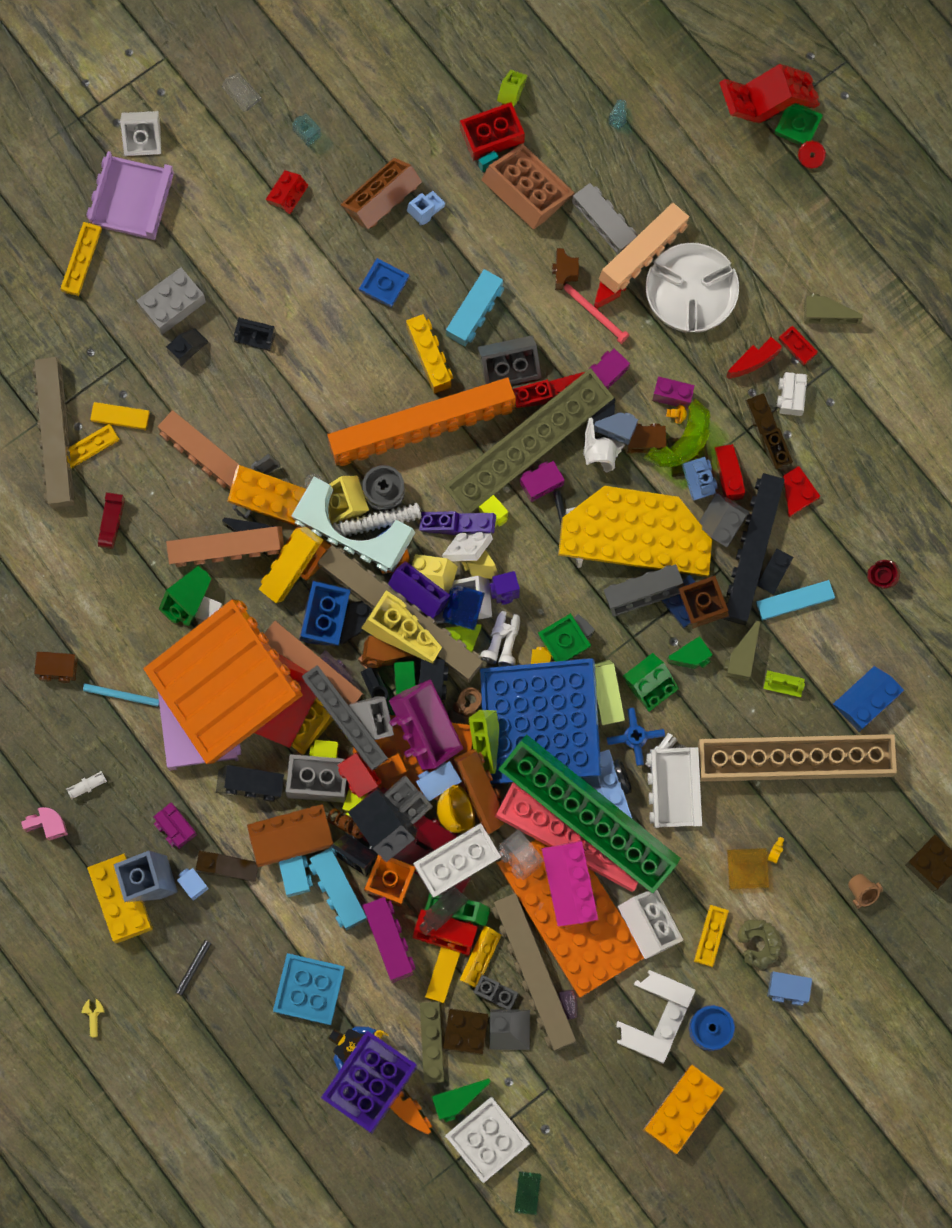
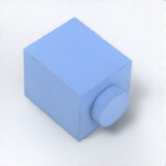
[177,868,209,901]

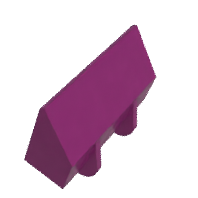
[389,679,463,770]

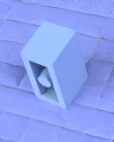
[416,761,462,801]

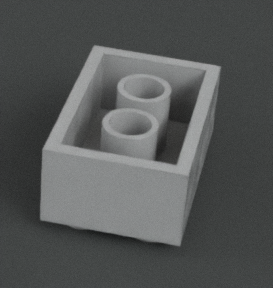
[136,267,206,335]

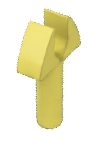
[82,999,105,1038]

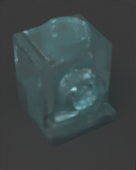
[292,113,321,147]

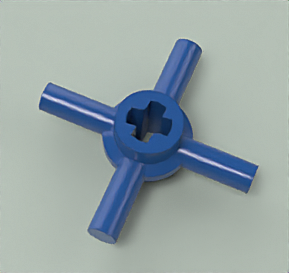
[606,708,665,766]

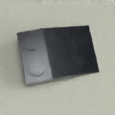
[348,788,418,862]
[331,833,378,877]

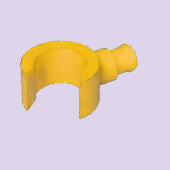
[767,837,784,864]

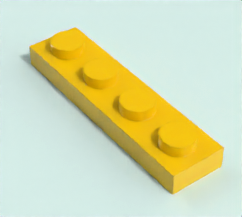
[60,222,102,296]

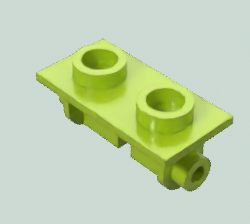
[763,670,805,698]

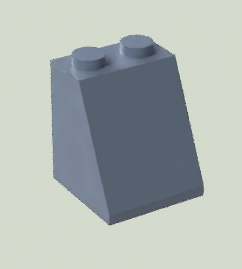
[114,851,178,902]

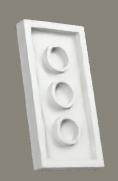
[413,823,501,898]

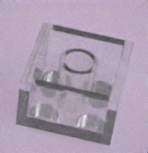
[498,829,544,881]

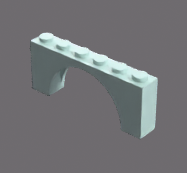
[292,477,415,572]

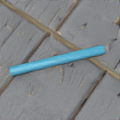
[83,684,159,707]

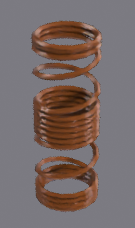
[327,809,364,839]

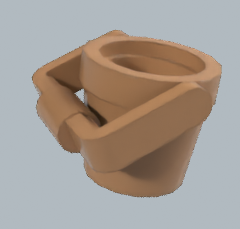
[848,874,883,909]

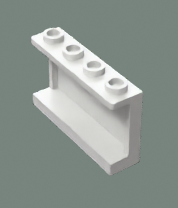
[647,747,702,828]

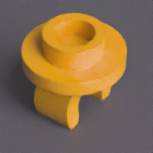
[666,405,687,424]

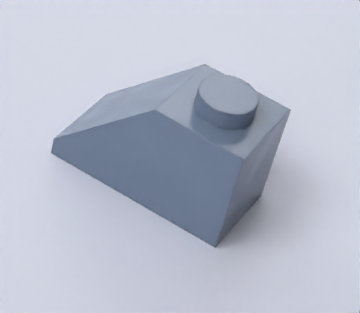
[594,412,638,445]

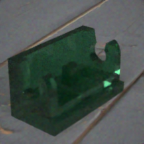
[514,1172,541,1215]

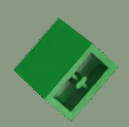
[623,653,679,712]

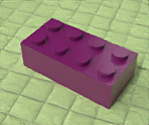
[363,897,416,984]

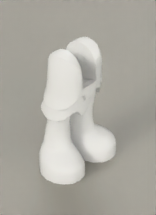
[480,611,520,667]

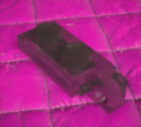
[419,886,468,936]

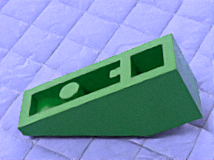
[425,894,491,926]
[432,1078,491,1123]

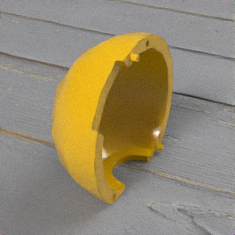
[437,785,475,833]

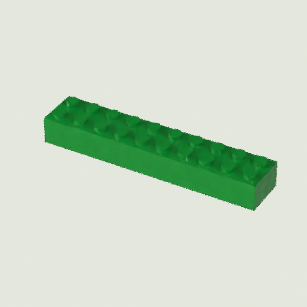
[498,734,681,894]

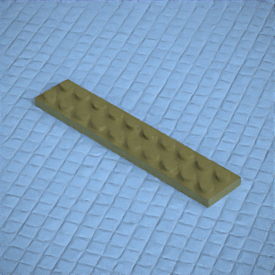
[443,368,614,513]

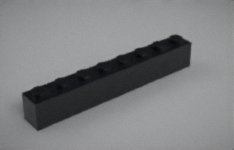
[723,473,785,626]

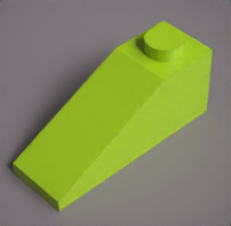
[469,710,499,774]

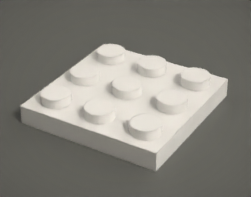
[445,1097,529,1183]

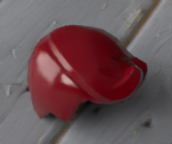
[867,560,900,589]

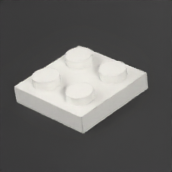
[442,532,493,561]

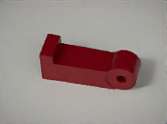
[98,492,125,549]

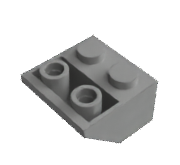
[347,696,394,740]

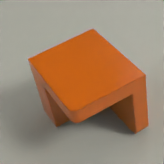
[380,753,408,780]

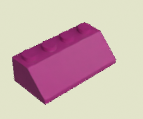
[541,840,598,926]

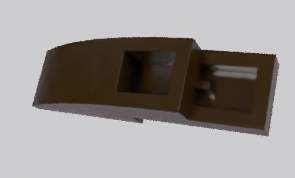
[745,393,793,470]

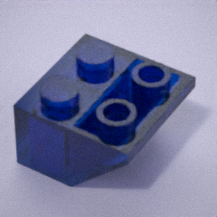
[443,585,485,630]

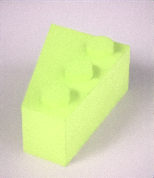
[595,660,625,725]

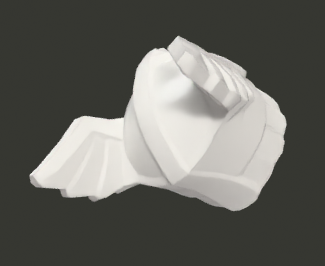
[583,418,625,472]

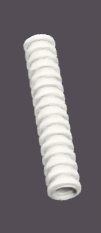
[332,503,421,538]

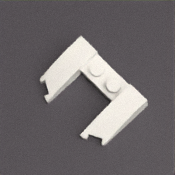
[616,970,695,1064]

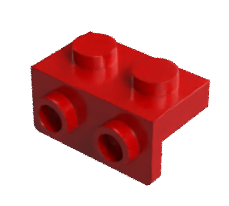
[265,170,308,214]

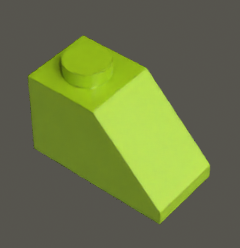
[497,70,528,107]

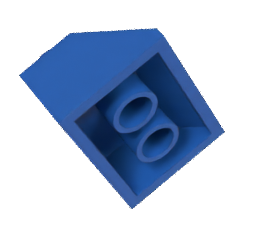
[299,581,350,646]
[832,666,904,732]

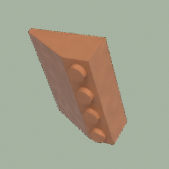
[481,144,575,229]

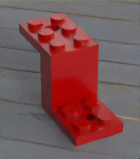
[719,64,820,123]

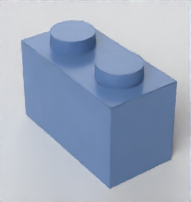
[767,972,812,1006]

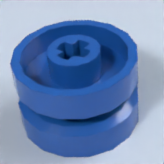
[689,1005,735,1051]

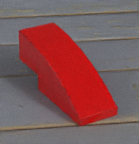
[726,337,782,379]

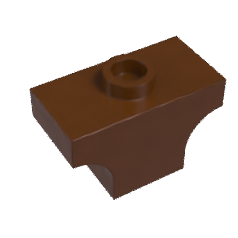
[552,248,579,290]

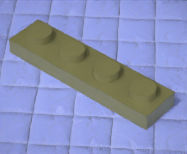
[420,1002,444,1084]

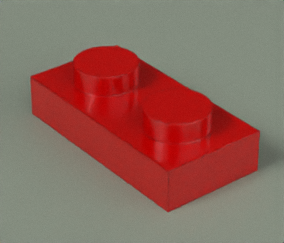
[778,325,818,366]

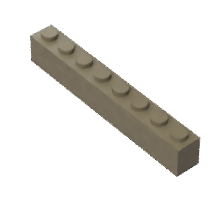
[33,357,75,509]
[491,893,576,1051]

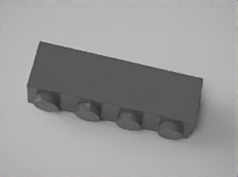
[603,564,684,617]

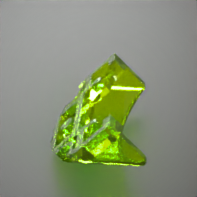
[643,399,711,467]

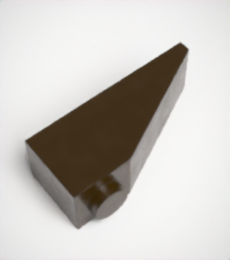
[196,851,258,882]

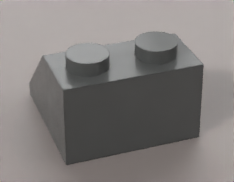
[699,492,749,547]

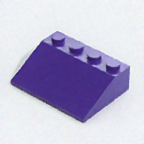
[321,1030,418,1134]

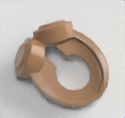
[453,687,482,718]

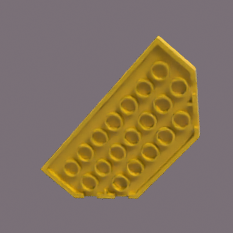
[558,486,712,577]

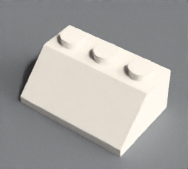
[618,890,684,959]

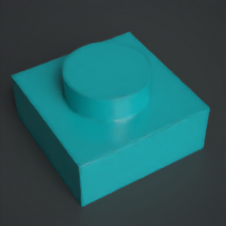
[479,151,498,173]

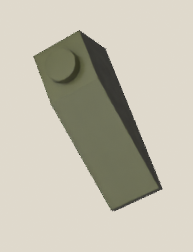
[804,294,863,324]
[723,621,760,681]

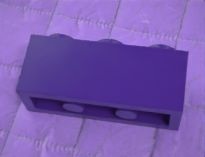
[388,561,451,619]

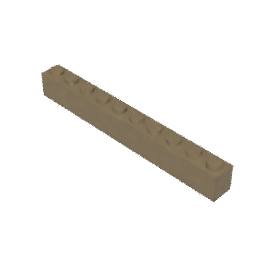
[318,545,483,683]

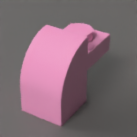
[21,807,68,841]

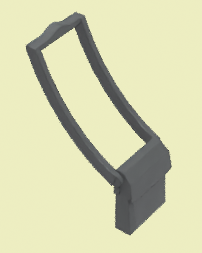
[232,454,280,520]

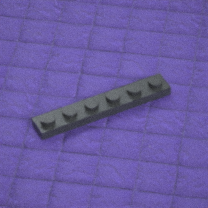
[302,665,388,771]

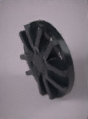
[613,758,632,795]

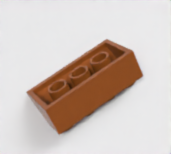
[340,158,422,229]
[453,749,505,834]
[247,804,333,867]

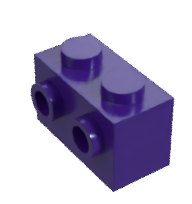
[489,571,520,605]

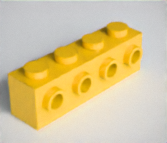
[406,314,453,394]
[258,527,323,603]

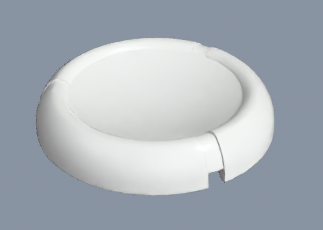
[646,243,739,333]

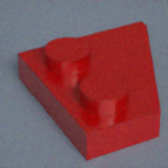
[783,466,821,517]

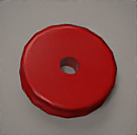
[798,140,826,169]

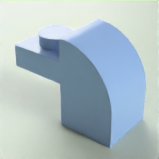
[407,191,445,225]

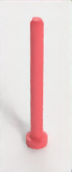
[564,284,629,344]

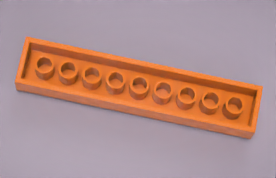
[327,378,515,466]

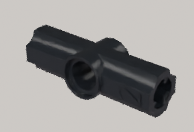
[360,667,395,715]

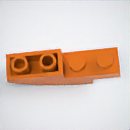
[390,1091,432,1135]

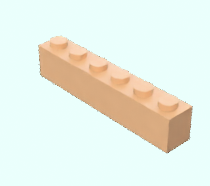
[599,203,690,293]

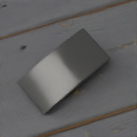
[473,975,519,1009]

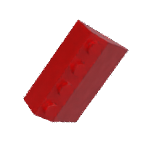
[254,653,316,748]

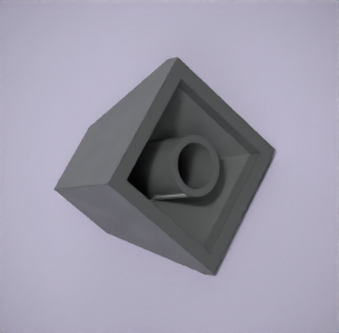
[490,1009,530,1050]

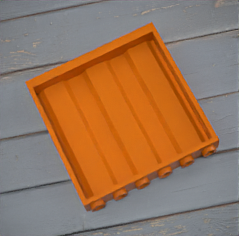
[143,599,303,764]

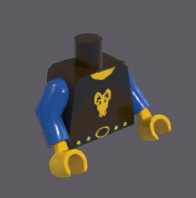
[328,1026,388,1072]

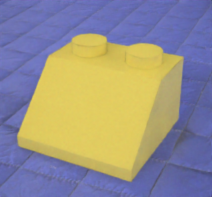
[328,476,369,525]
[412,554,458,602]

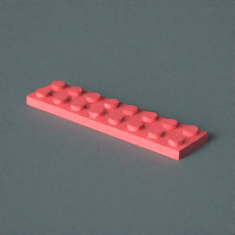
[495,782,638,892]

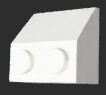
[120,111,161,156]

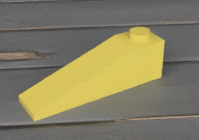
[362,591,442,663]

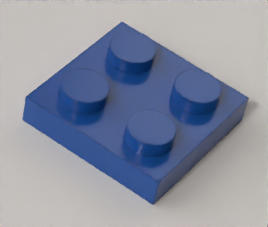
[359,258,410,308]

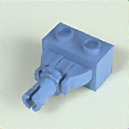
[681,457,718,500]

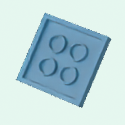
[273,953,345,1025]

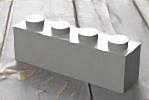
[572,183,637,255]

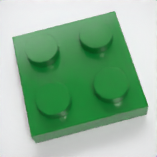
[774,103,823,146]
[538,613,591,662]

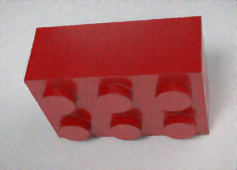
[460,102,525,161]

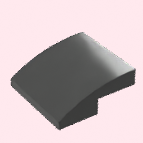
[384,776,433,824]

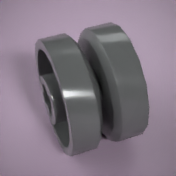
[363,465,405,512]

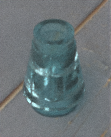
[608,100,627,128]

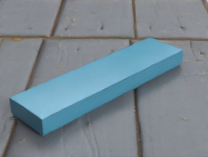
[756,580,835,621]

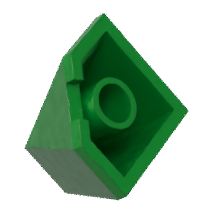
[159,566,212,626]

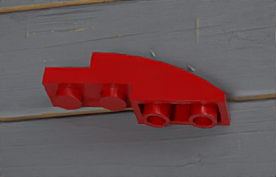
[513,372,585,408]

